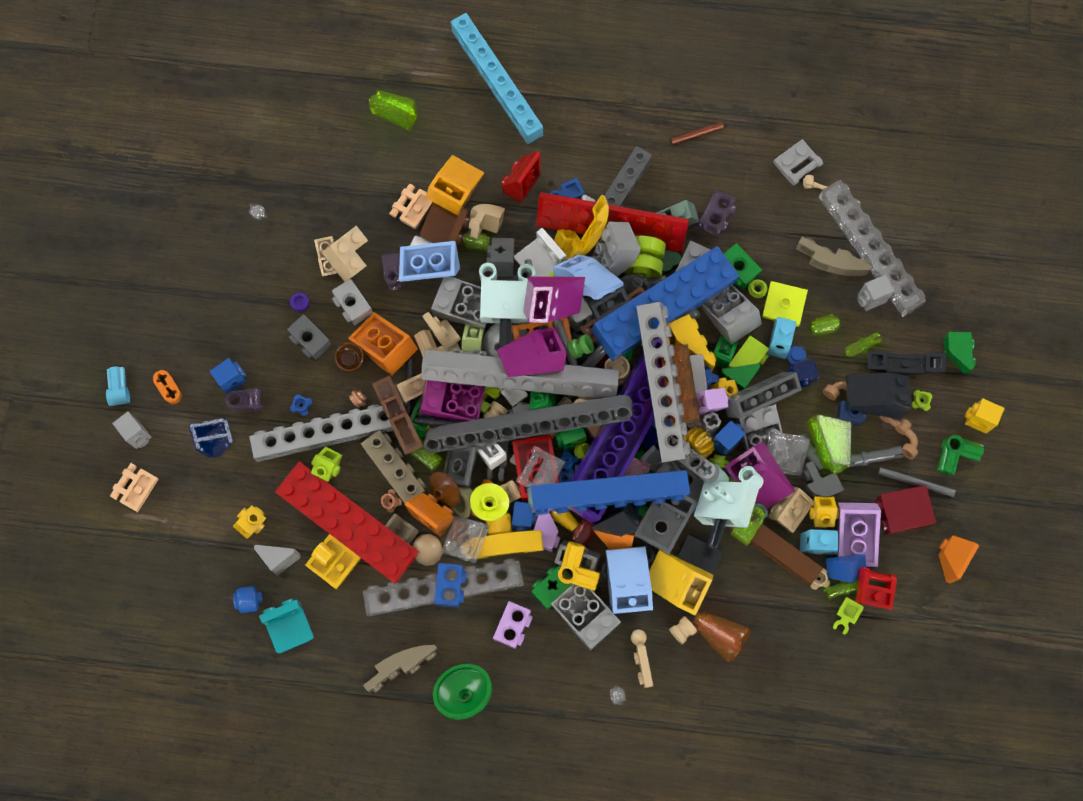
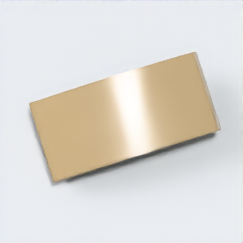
[314,236,337,276]

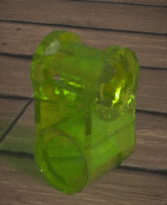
[730,507,765,546]

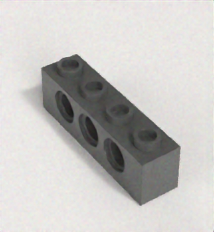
[605,146,652,207]
[725,372,802,418]

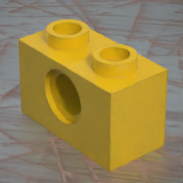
[965,398,1004,434]

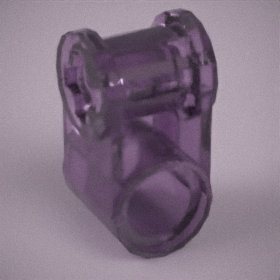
[382,252,403,290]
[225,389,264,412]

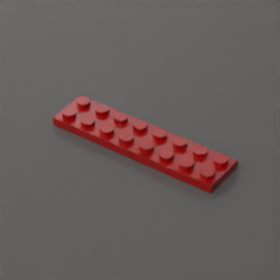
[536,192,689,253]
[275,462,420,584]

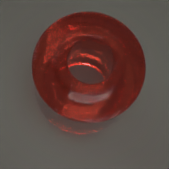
[571,518,596,546]

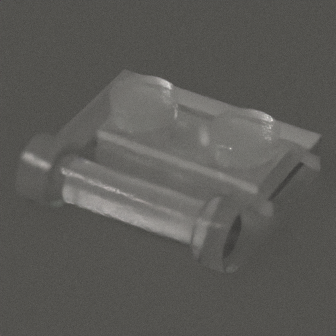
[516,446,565,488]

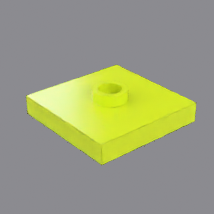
[762,281,808,327]

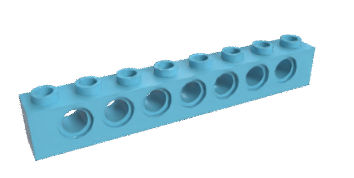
[451,13,543,144]

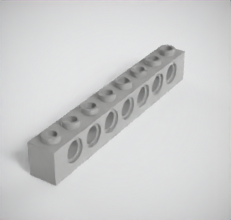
[636,302,691,462]
[249,405,394,462]

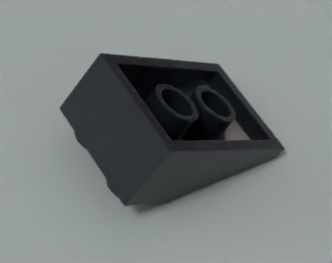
[846,373,912,421]

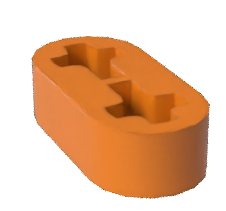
[153,370,182,404]

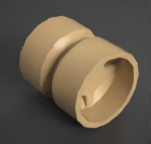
[605,356,631,386]

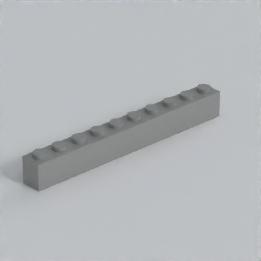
[421,350,619,399]

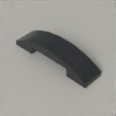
[867,351,946,375]

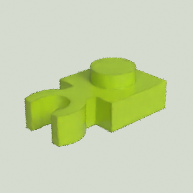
[833,597,864,635]

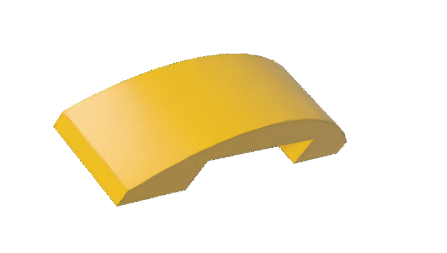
[565,195,609,260]
[467,530,544,560]

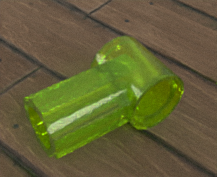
[409,438,443,471]

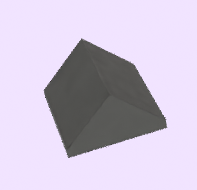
[443,447,478,488]

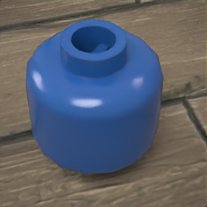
[233,586,263,613]

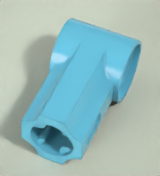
[106,366,130,406]

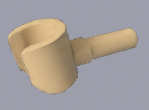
[803,175,829,191]

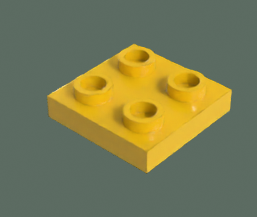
[305,534,361,590]

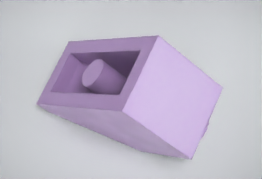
[533,511,561,552]

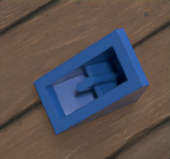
[826,554,867,582]

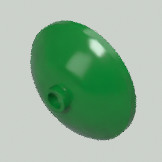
[433,664,492,720]

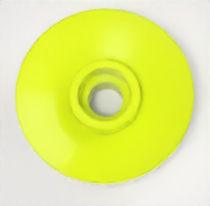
[470,483,509,521]

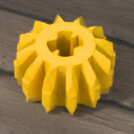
[685,427,715,460]

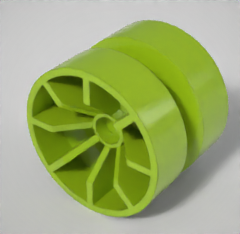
[623,236,666,279]

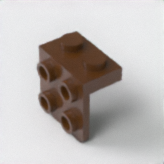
[420,204,470,245]

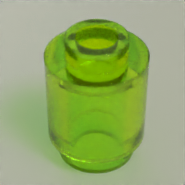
[462,230,491,252]
[810,314,840,337]

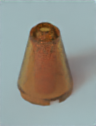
[693,612,751,663]

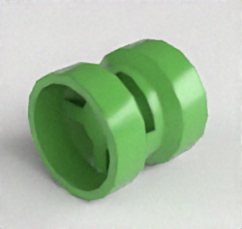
[568,334,594,359]

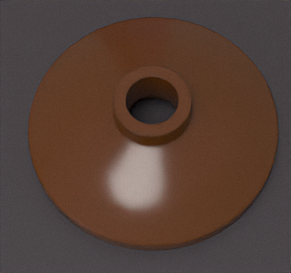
[429,472,460,508]

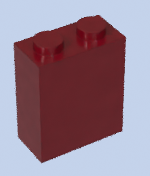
[875,485,936,535]

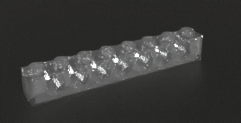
[819,179,926,317]
[363,558,524,616]

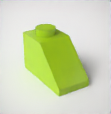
[728,336,769,368]

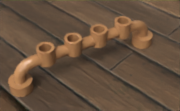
[823,381,918,459]

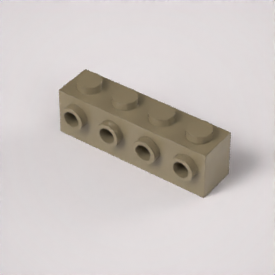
[360,430,426,504]

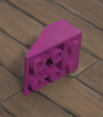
[523,276,585,322]
[497,328,566,377]
[418,380,485,422]
[725,442,795,509]

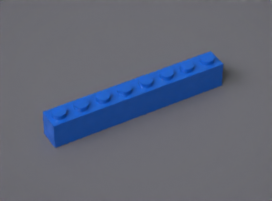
[527,470,690,516]

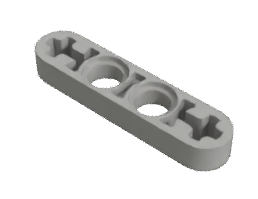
[670,436,719,483]

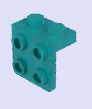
[259,599,314,653]

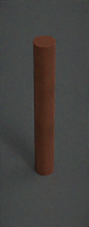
[670,121,724,145]

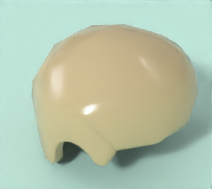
[412,534,443,566]

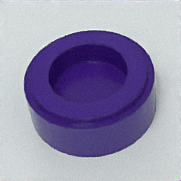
[290,293,310,312]

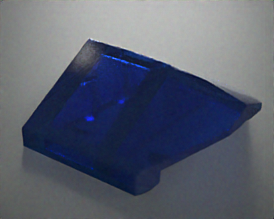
[188,418,233,458]

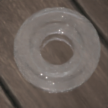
[610,685,626,706]

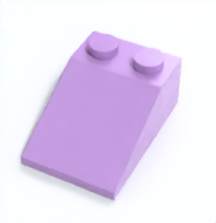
[837,503,881,567]

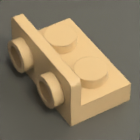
[423,312,461,350]
[768,487,814,533]

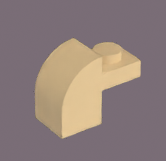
[469,204,505,239]

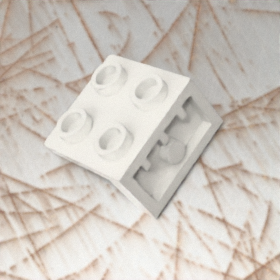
[514,228,566,277]

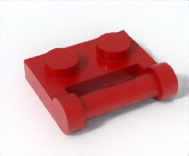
[856,567,897,610]

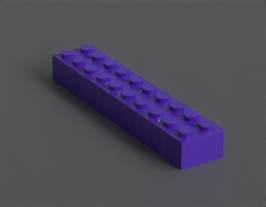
[570,338,685,523]

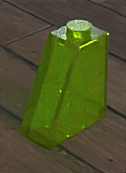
[369,90,418,131]
[807,414,851,473]

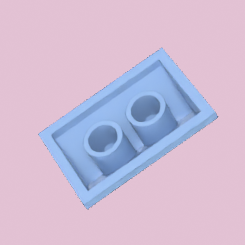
[399,241,460,282]

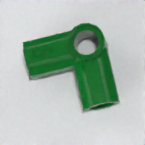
[937,435,984,475]

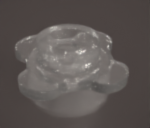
[248,203,267,220]

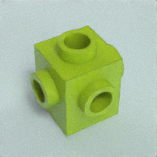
[311,446,342,482]

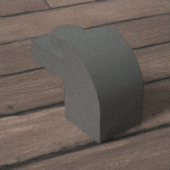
[640,445,683,473]
[802,461,844,498]

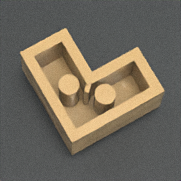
[322,226,368,282]

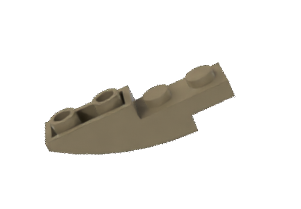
[796,237,872,276]
[363,645,439,693]

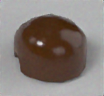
[335,342,364,372]

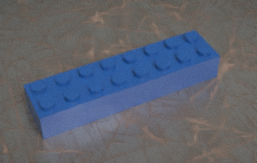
[591,246,739,362]

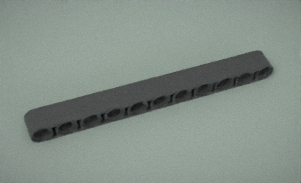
[424,395,632,453]

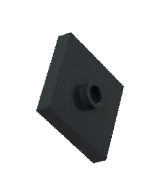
[677,535,724,574]

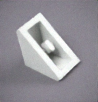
[474,442,507,470]

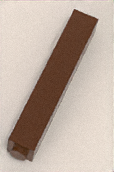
[727,516,823,587]

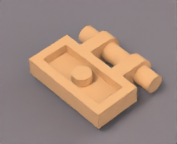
[389,184,434,230]
[110,463,159,512]

